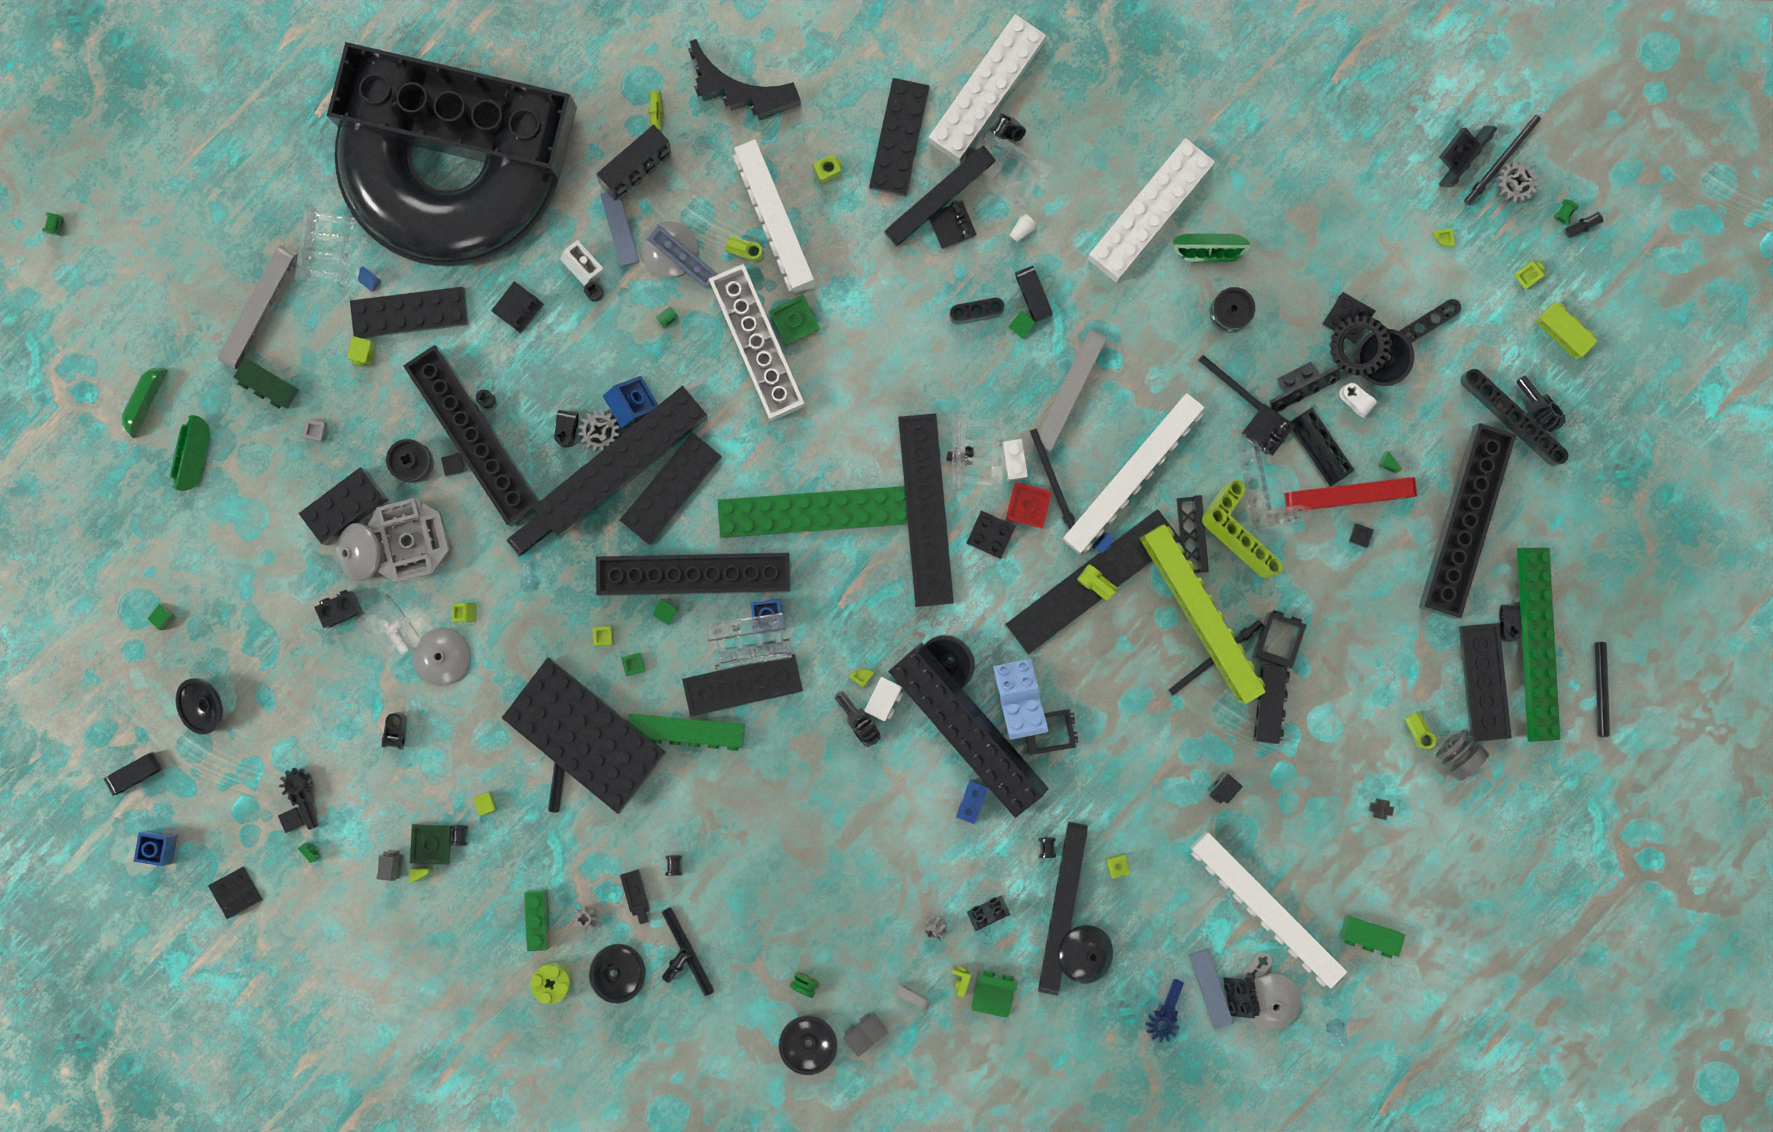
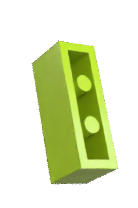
[1535,301,1598,360]

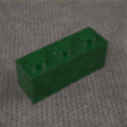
[233,358,299,409]

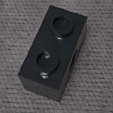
[1207,772,1243,804]

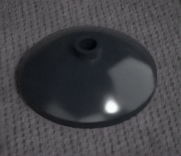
[1356,328,1415,386]
[925,635,975,688]
[175,678,223,735]
[1059,925,1113,984]
[589,944,645,1004]
[779,1015,837,1075]

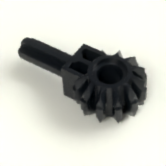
[1516,375,1566,432]
[834,691,881,747]
[279,768,319,830]

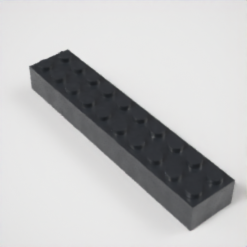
[403,345,540,527]
[533,385,708,539]
[1418,423,1516,619]
[596,553,791,596]
[888,642,1049,818]

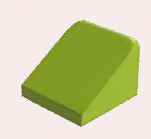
[452,603,476,623]
[473,791,498,816]
[409,867,433,884]

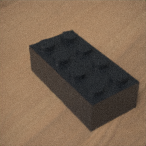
[596,124,672,201]
[298,467,389,546]

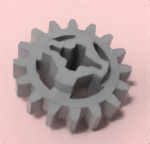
[1496,161,1539,203]
[578,410,620,452]

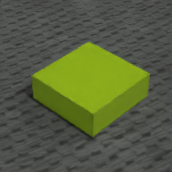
[592,626,614,646]

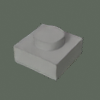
[302,419,327,442]

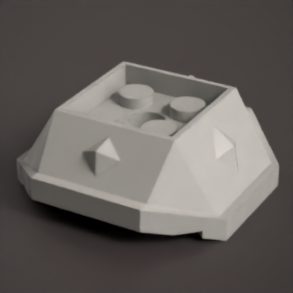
[367,498,450,583]

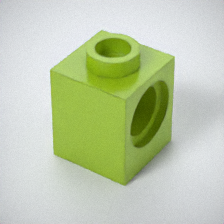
[813,154,843,185]
[347,336,376,367]
[1104,853,1131,879]

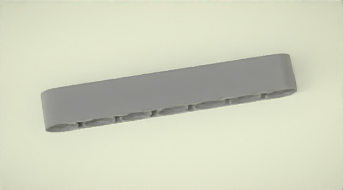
[218,245,299,369]
[1033,328,1107,454]

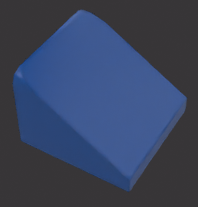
[358,266,381,292]

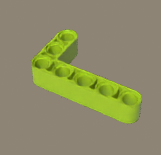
[1202,480,1283,579]

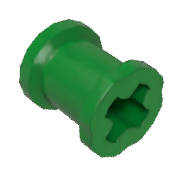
[1553,199,1579,225]
[42,212,64,236]

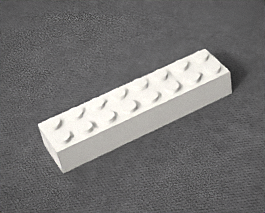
[928,14,1046,164]
[1087,138,1215,283]
[733,139,815,296]
[709,264,805,422]

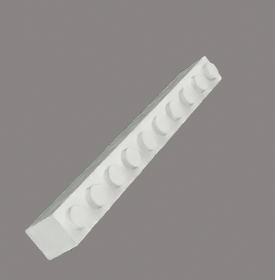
[1061,393,1204,554]
[1189,831,1347,988]

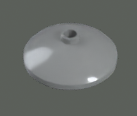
[641,221,698,278]
[336,523,380,581]
[413,628,471,686]
[1248,973,1301,1031]

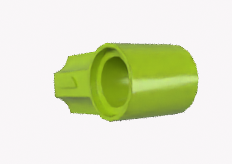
[725,235,764,263]
[1077,564,1118,601]
[1404,711,1436,750]

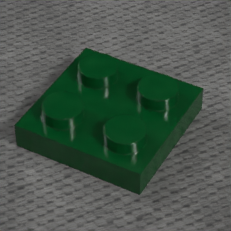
[410,824,452,865]

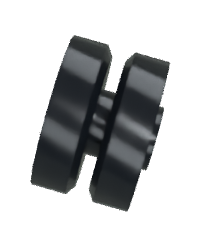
[1210,287,1256,333]
[386,439,434,483]

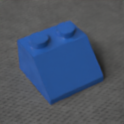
[603,376,658,428]

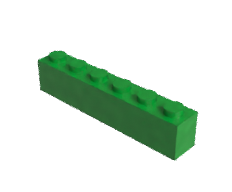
[628,713,745,751]

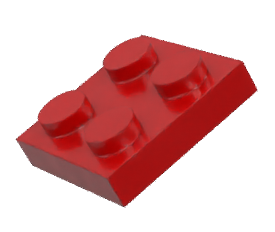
[1005,482,1052,529]

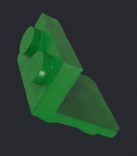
[971,970,1018,1018]

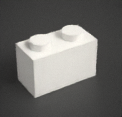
[560,240,603,286]
[1002,439,1028,482]
[864,677,904,722]

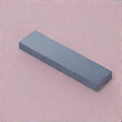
[600,192,639,268]
[646,224,717,288]
[1189,949,1234,1030]

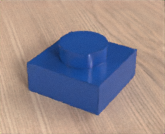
[1092,532,1114,553]

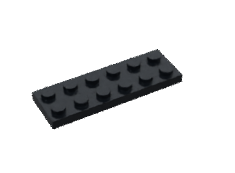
[869,78,930,196]
[350,286,468,338]
[619,432,722,545]
[1459,623,1512,742]
[682,654,803,716]

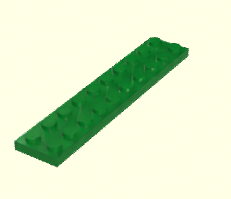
[717,486,908,538]
[1517,548,1560,742]

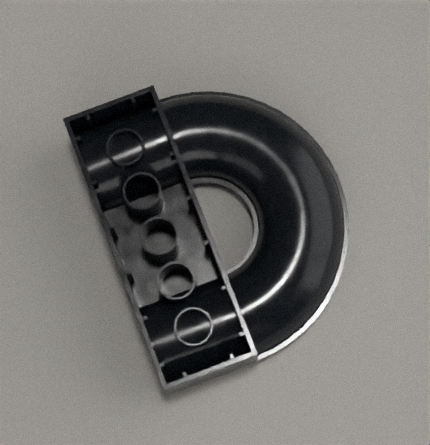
[326,42,577,267]

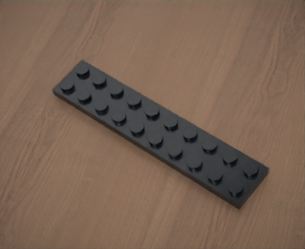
[898,413,954,607]
[1005,509,1181,655]

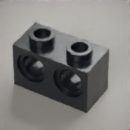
[314,590,363,629]

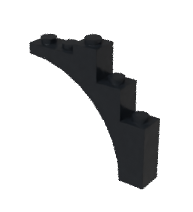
[688,39,801,120]

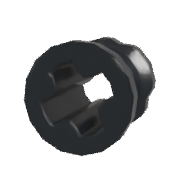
[584,281,604,302]
[476,389,496,409]
[450,825,468,846]
[1038,837,1056,858]
[665,855,682,876]

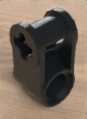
[990,113,1026,142]
[554,410,579,448]
[1499,604,1522,642]
[382,712,407,750]

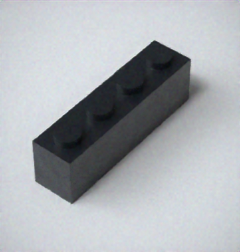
[1253,664,1290,744]

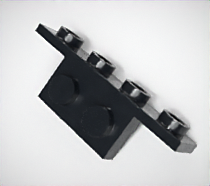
[1439,126,1497,187]
[1270,362,1340,412]

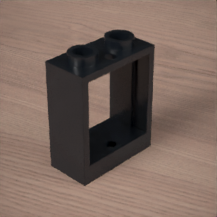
[1252,610,1307,669]
[1026,709,1078,755]

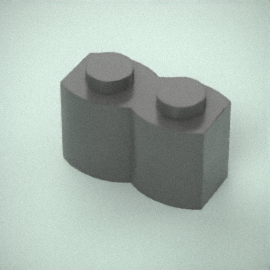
[376,850,404,881]
[843,1012,889,1057]

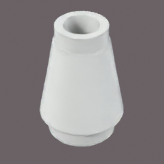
[1009,214,1037,243]

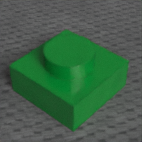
[621,653,645,676]
[298,842,321,863]

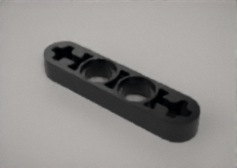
[1399,299,1461,343]

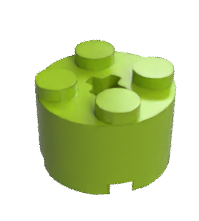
[530,962,573,1004]

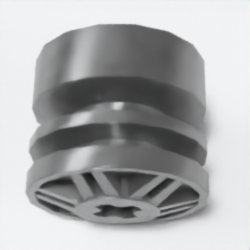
[1435,729,1489,781]

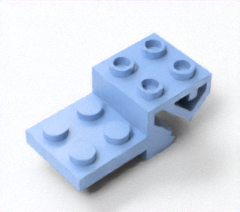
[993,659,1048,740]

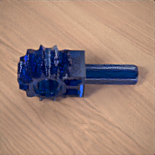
[1145,979,1184,1043]

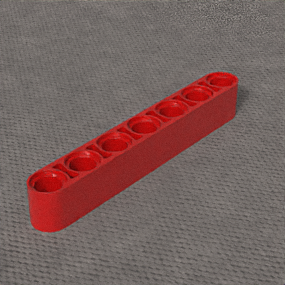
[1284,477,1418,512]

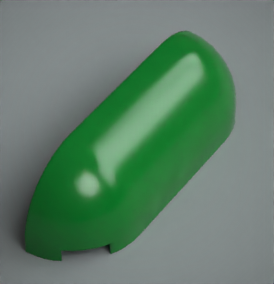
[1173,234,1250,262]
[121,368,168,438]
[170,415,210,491]

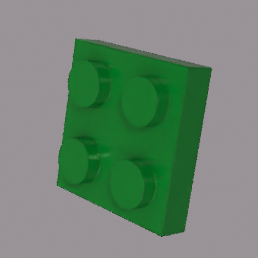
[769,295,820,346]

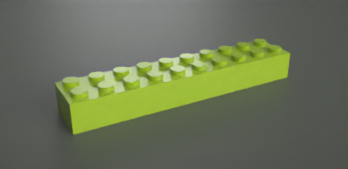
[1139,524,1266,704]

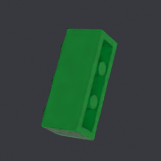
[524,889,550,951]
[1339,915,1406,959]

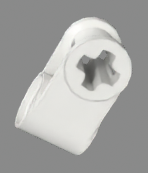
[1339,383,1377,418]

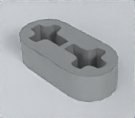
[1241,951,1272,980]
[894,984,931,1010]

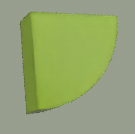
[1432,228,1456,248]
[848,669,875,688]

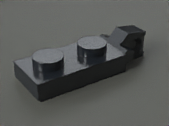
[620,869,650,925]

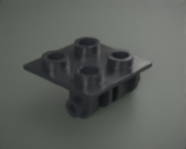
[929,200,977,249]
[491,281,544,334]
[1322,292,1376,343]
[1241,404,1296,456]
[966,510,1016,559]
[208,866,263,919]
[967,895,1011,932]
[1223,976,1261,1019]

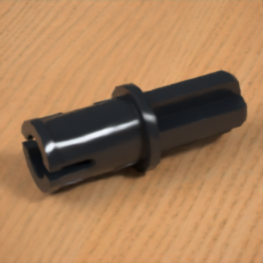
[1565,212,1603,238]
[662,948,691,983]

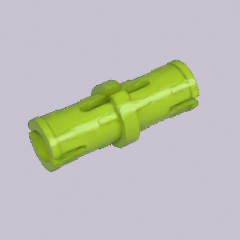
[648,91,663,131]

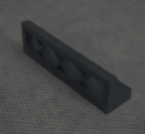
[1290,407,1355,487]
[1176,495,1209,574]

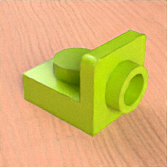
[1514,259,1546,290]
[951,966,971,998]

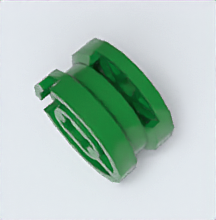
[789,971,820,998]

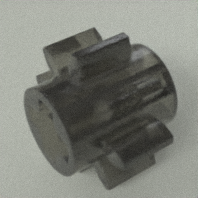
[1369,798,1394,820]

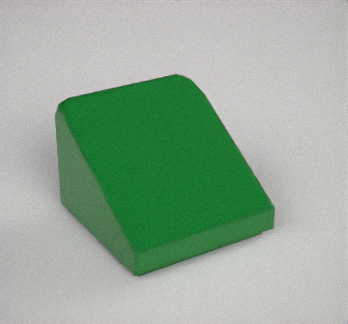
[656,307,678,328]
[1008,311,1036,339]
[1378,451,1402,473]
[652,599,679,625]
[147,604,175,630]

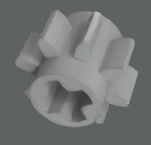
[572,906,598,931]
[923,916,948,941]

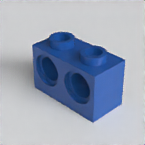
[956,780,988,825]

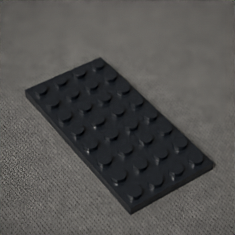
[502,657,667,814]

